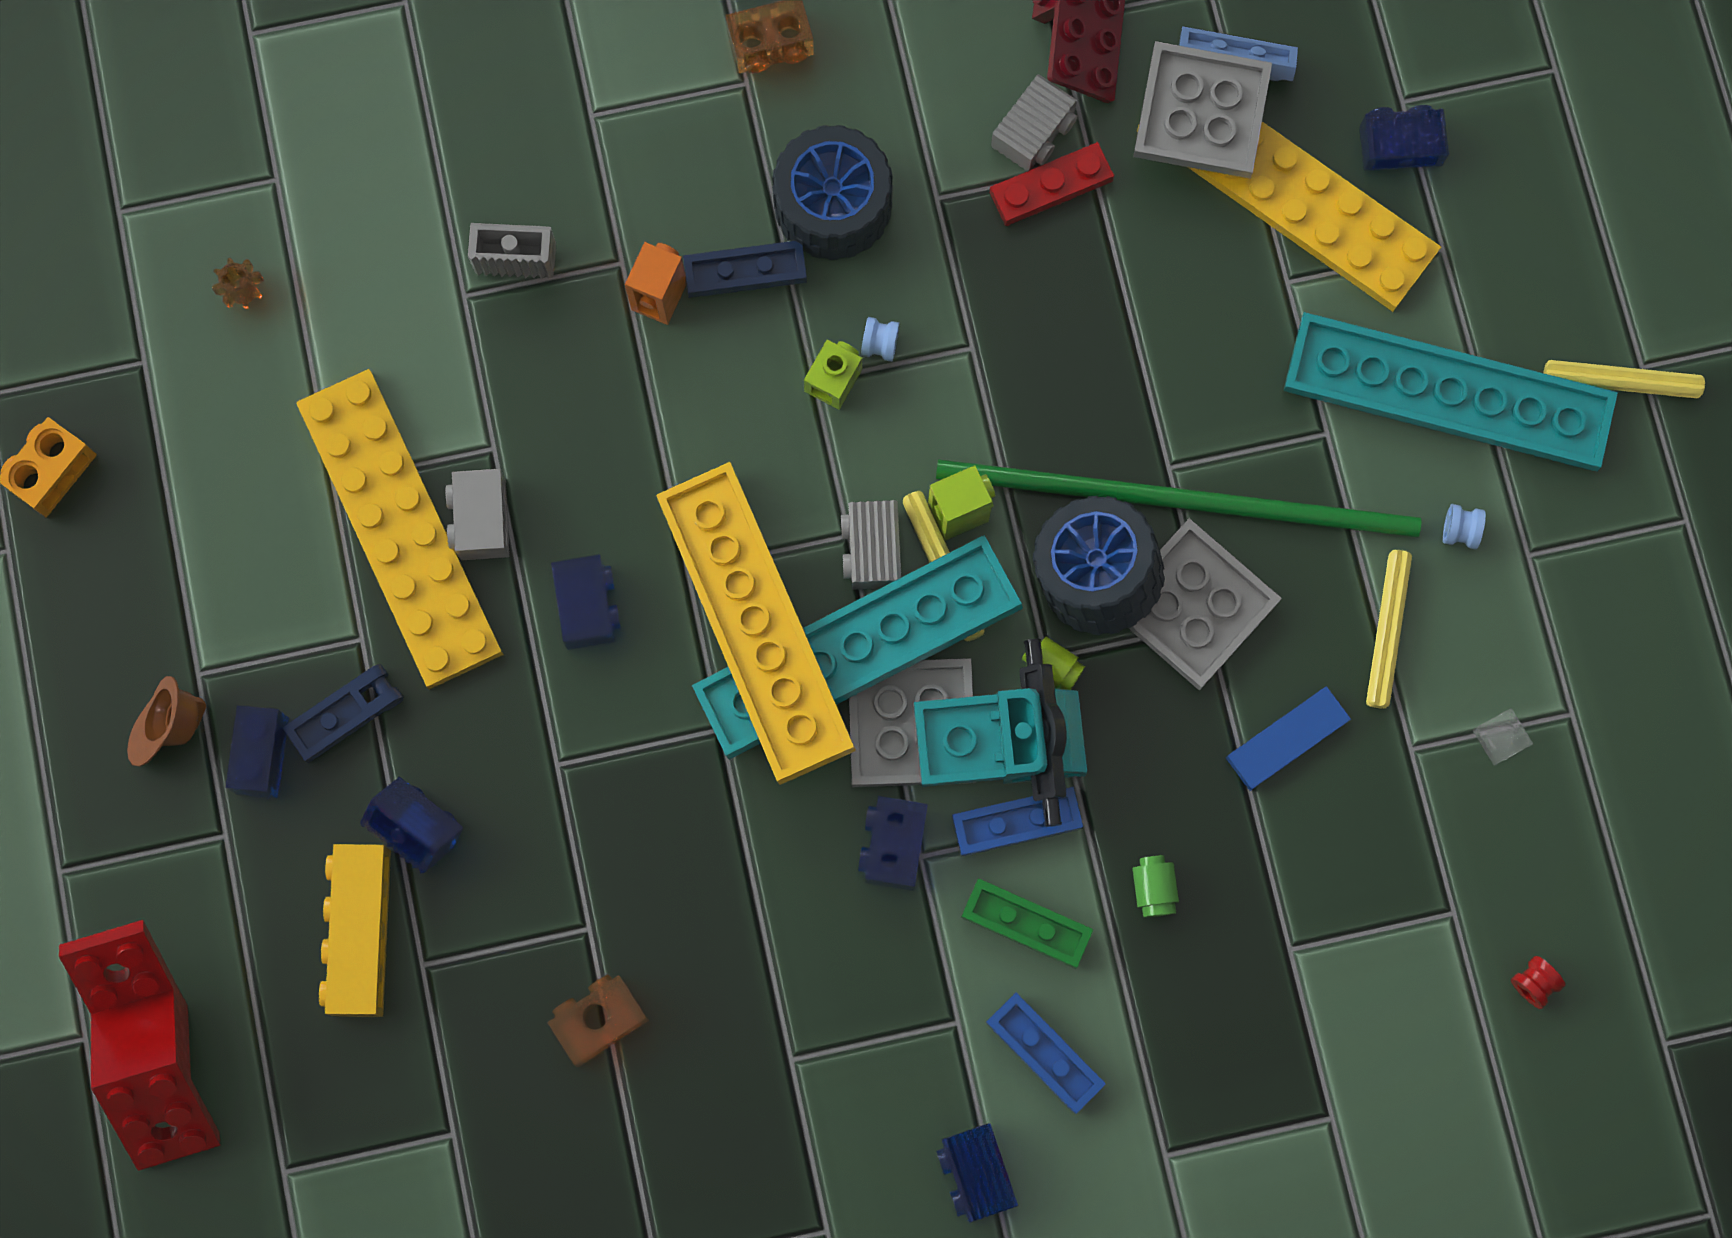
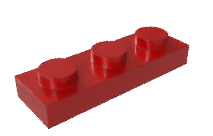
[989,142,1114,226]

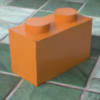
[625,242,687,325]

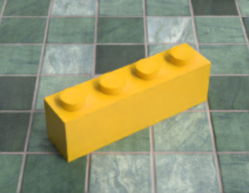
[319,844,391,1017]

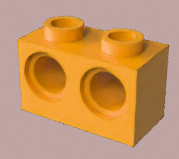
[0,417,97,518]

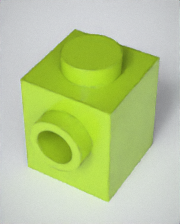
[804,340,862,410]

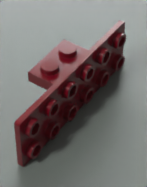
[1032,0,1125,103]

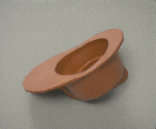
[127,676,206,767]

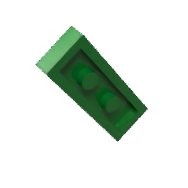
[961,878,1094,969]

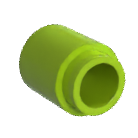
[1022,636,1085,690]

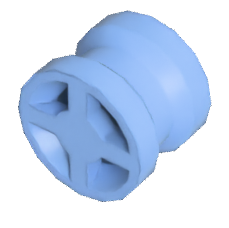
[861,317,900,362]
[1443,504,1486,550]

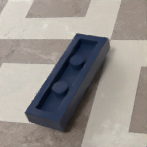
[683,241,807,298]

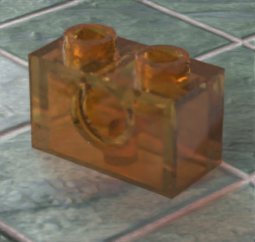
[547,974,649,1067]

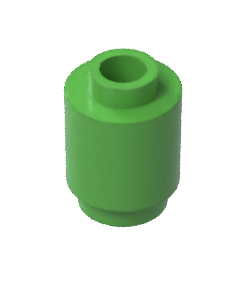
[1132,855,1179,918]

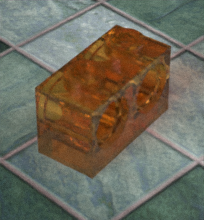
[725,0,814,73]

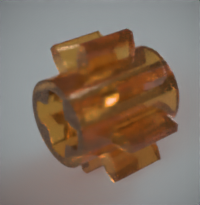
[212,258,264,309]

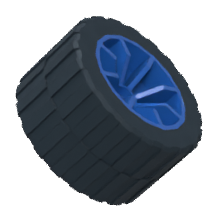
[772,125,893,260]
[1033,496,1165,635]

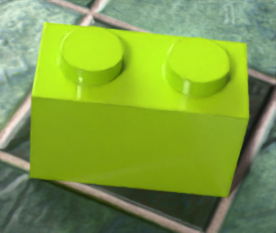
[928,465,996,541]

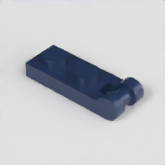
[283,664,404,763]

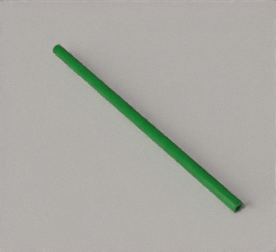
[936,459,1422,538]

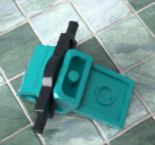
[914,639,1087,827]

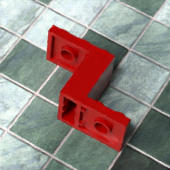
[59,920,221,1171]

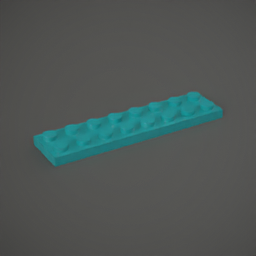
[1283,312,1618,472]
[692,535,1023,760]

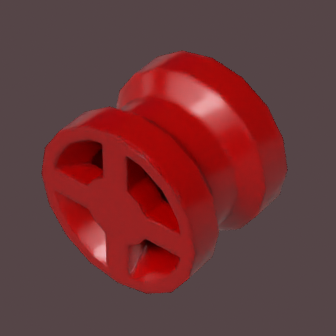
[1511,956,1566,1009]

